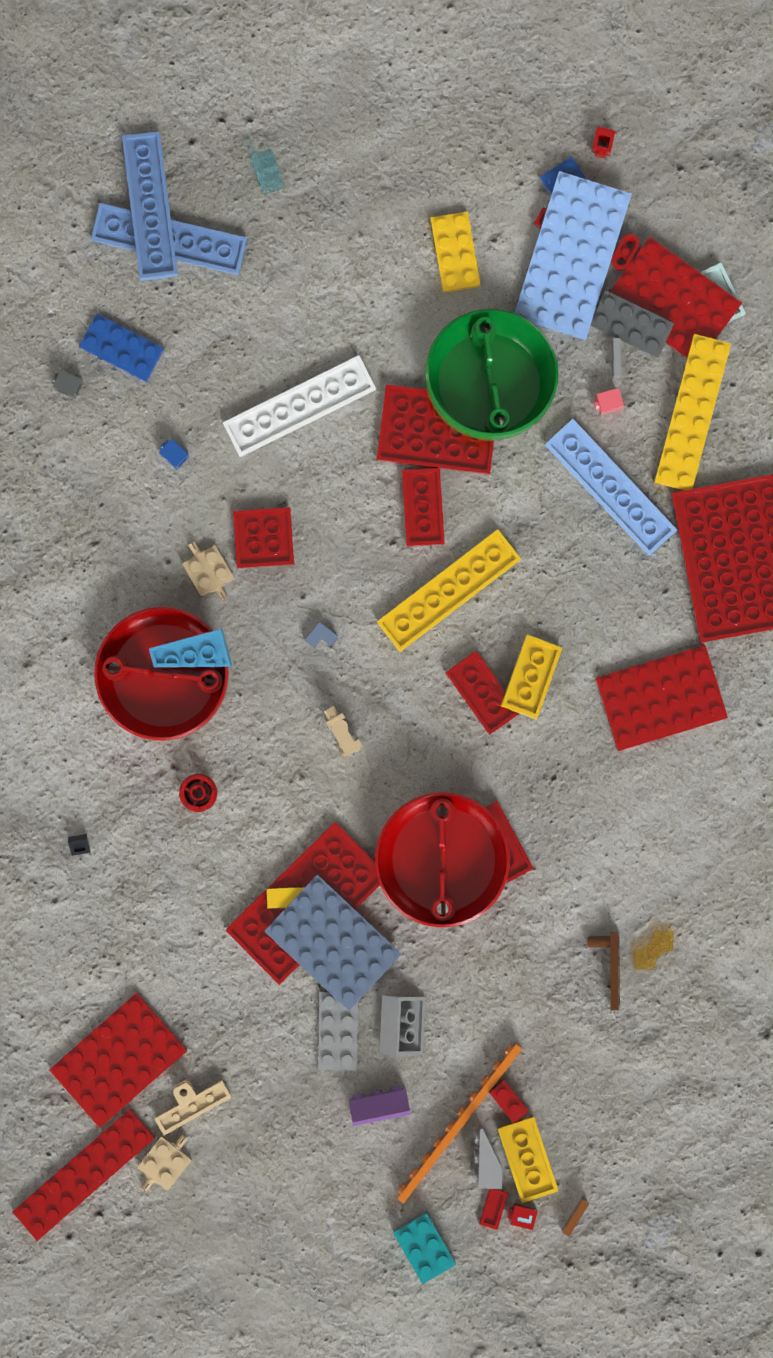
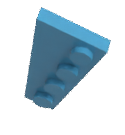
[149,629,233,667]

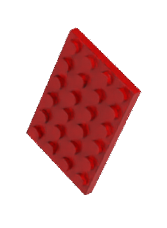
[610,237,742,359]
[376,384,495,475]
[595,645,728,751]
[49,993,188,1128]

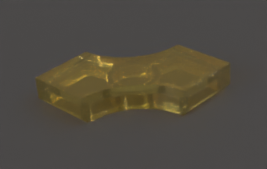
[634,931,674,970]

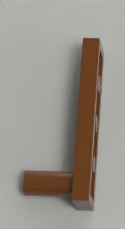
[587,932,620,1010]

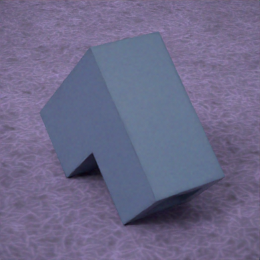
[305,622,338,648]

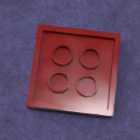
[233,507,295,569]

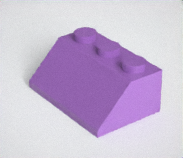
[349,1085,411,1126]

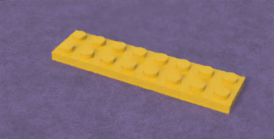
[654,334,731,491]
[377,529,521,652]

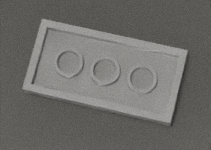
[318,992,358,1070]

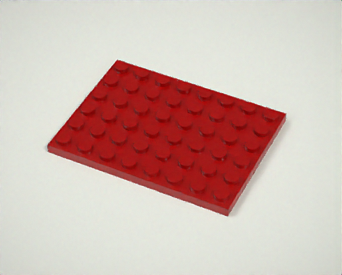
[671,474,773,643]

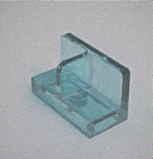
[251,152,284,195]

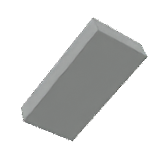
[612,338,622,379]

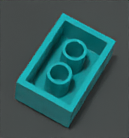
[393,1210,456,1285]

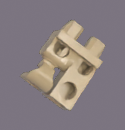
[324,706,363,756]

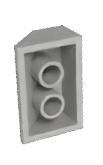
[379,995,426,1056]

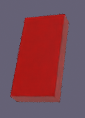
[479,1189,509,1230]

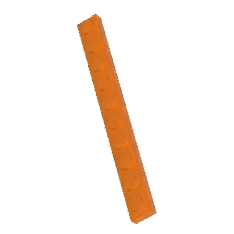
[397,1043,522,1204]

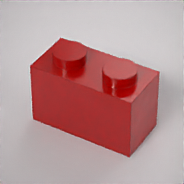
[489,1079,528,1123]

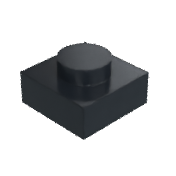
[68,834,91,856]

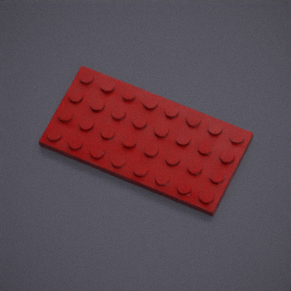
[225,822,380,985]

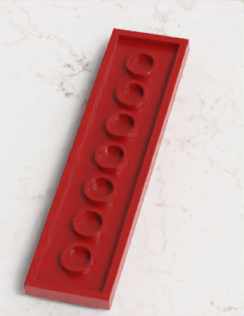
[12,1109,155,1241]

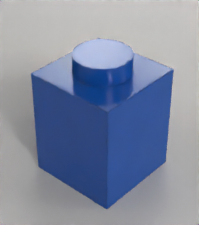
[159,439,190,470]

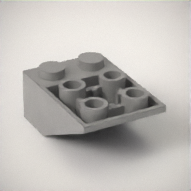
[473,1125,502,1189]

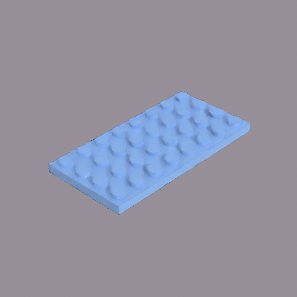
[515,171,632,340]

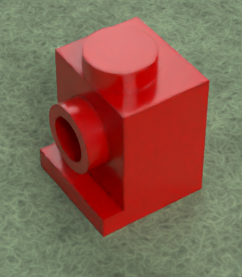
[591,126,616,158]

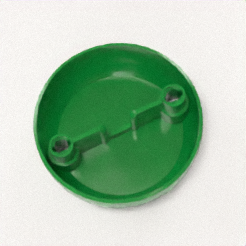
[425,309,559,441]

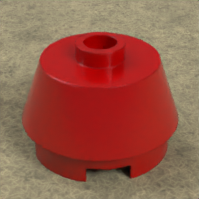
[179,774,218,812]

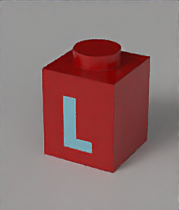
[507,1203,538,1230]

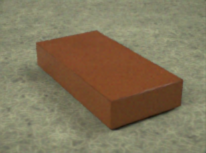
[561,1197,589,1236]

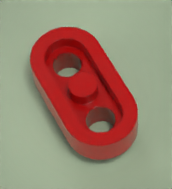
[611,234,640,271]

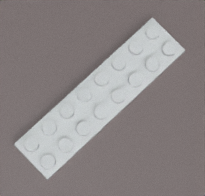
[223,355,376,457]

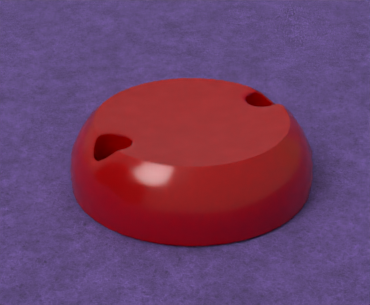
[94,607,229,741]
[375,792,510,928]

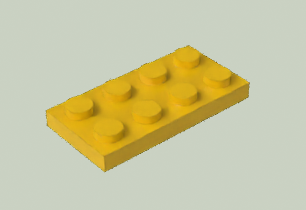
[430,211,481,293]
[501,634,562,720]
[497,1116,558,1203]

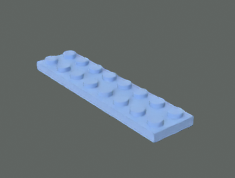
[545,419,677,556]

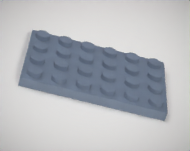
[264,875,402,1011]

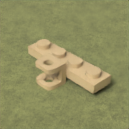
[154,1079,232,1135]

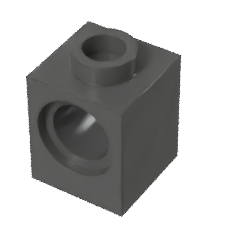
[52,370,83,399]

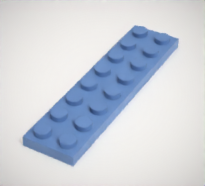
[122,131,178,281]
[91,203,248,276]

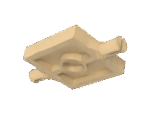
[182,542,234,601]
[137,1134,192,1192]

